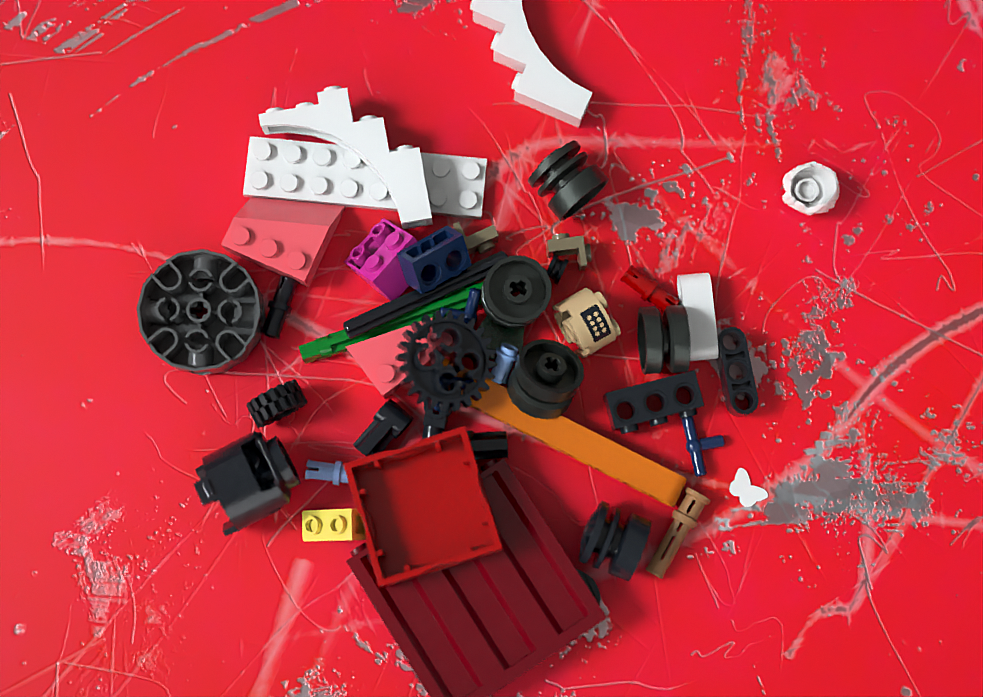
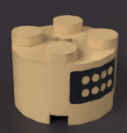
[552,288,621,358]

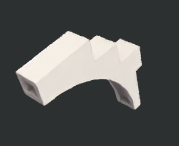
[470,0,592,128]
[259,86,433,230]

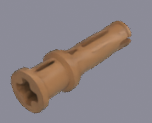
[645,487,711,579]

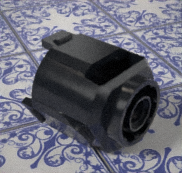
[193,431,301,536]

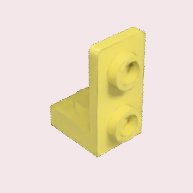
[302,509,366,541]

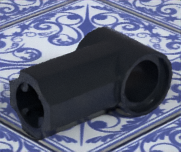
[353,399,414,457]
[467,431,508,460]

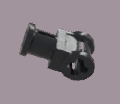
[422,399,453,439]

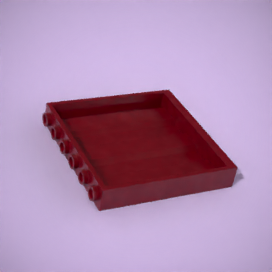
[346,458,607,697]

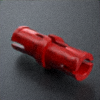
[620,265,680,312]

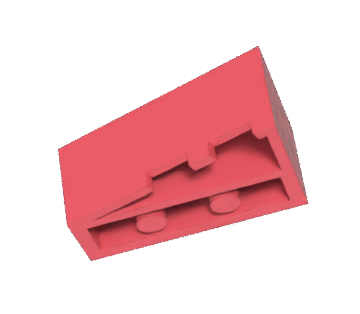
[346,318,453,399]

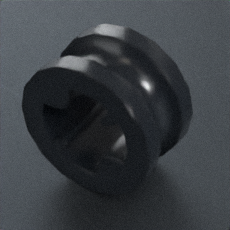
[547,254,569,285]

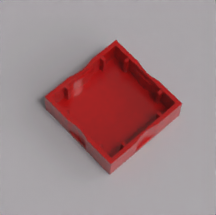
[343,426,504,588]

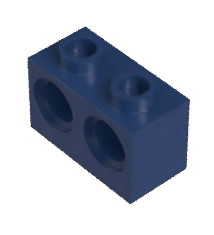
[397,226,472,294]

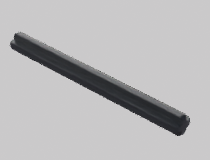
[343,251,508,338]

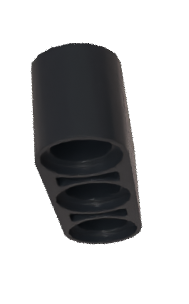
[716,327,758,417]

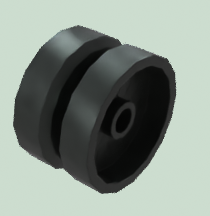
[481,256,551,328]
[637,305,691,374]
[507,339,584,419]

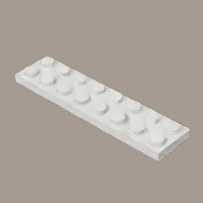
[243,136,487,219]

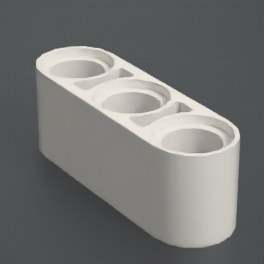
[677,273,719,361]

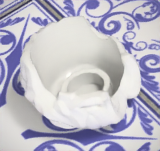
[782,161,840,215]

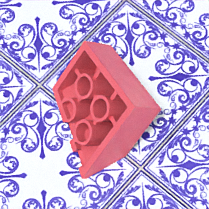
[221,197,346,287]

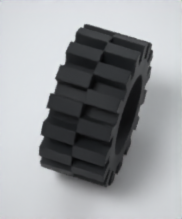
[246,380,307,428]

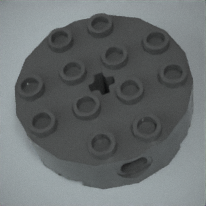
[137,249,266,376]

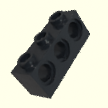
[603,370,704,434]

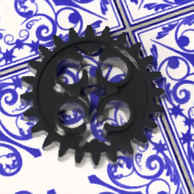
[395,310,497,412]

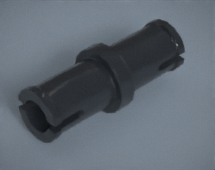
[261,276,299,339]

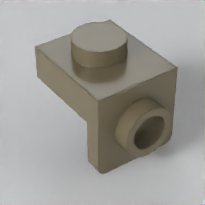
[453,222,499,255]
[546,233,591,271]

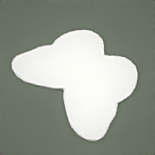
[729,468,768,507]

